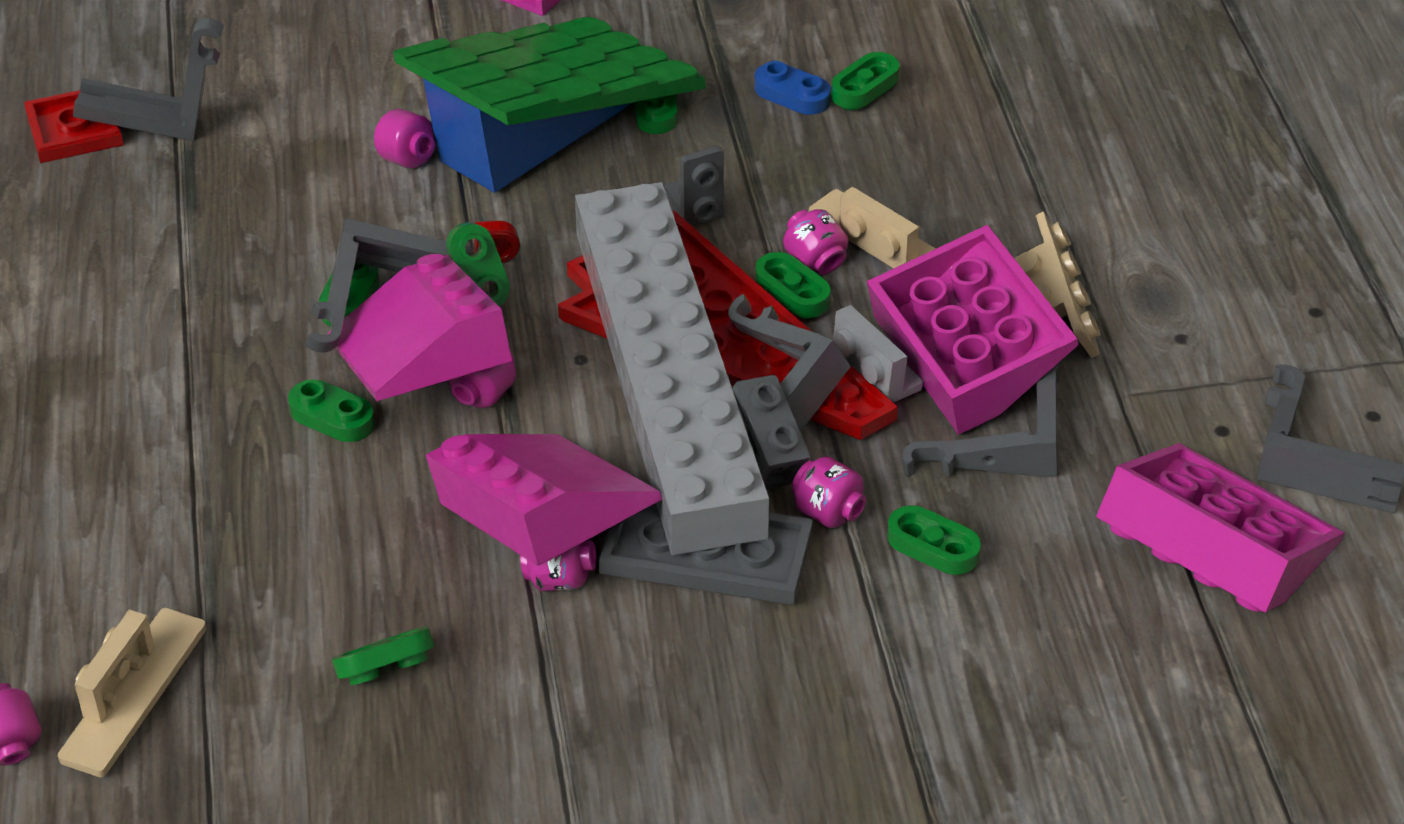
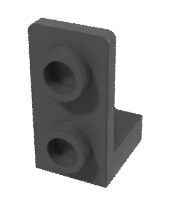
[663,146,724,226]
[732,375,811,489]

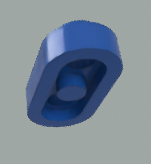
[754,61,831,115]

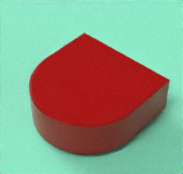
[474,221,520,263]

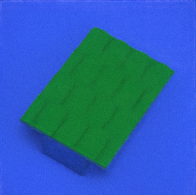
[393,17,706,193]

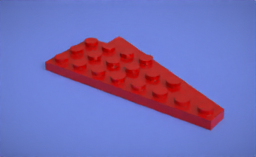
[558,210,898,440]

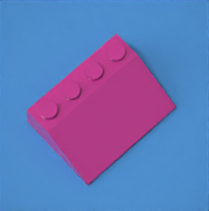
[867,225,1078,435]
[328,254,512,401]
[426,434,662,566]
[1096,443,1345,613]

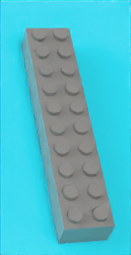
[575,182,769,556]

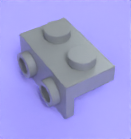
[832,305,923,402]

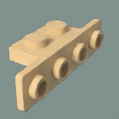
[809,187,936,268]
[1014,211,1101,358]
[58,608,207,778]

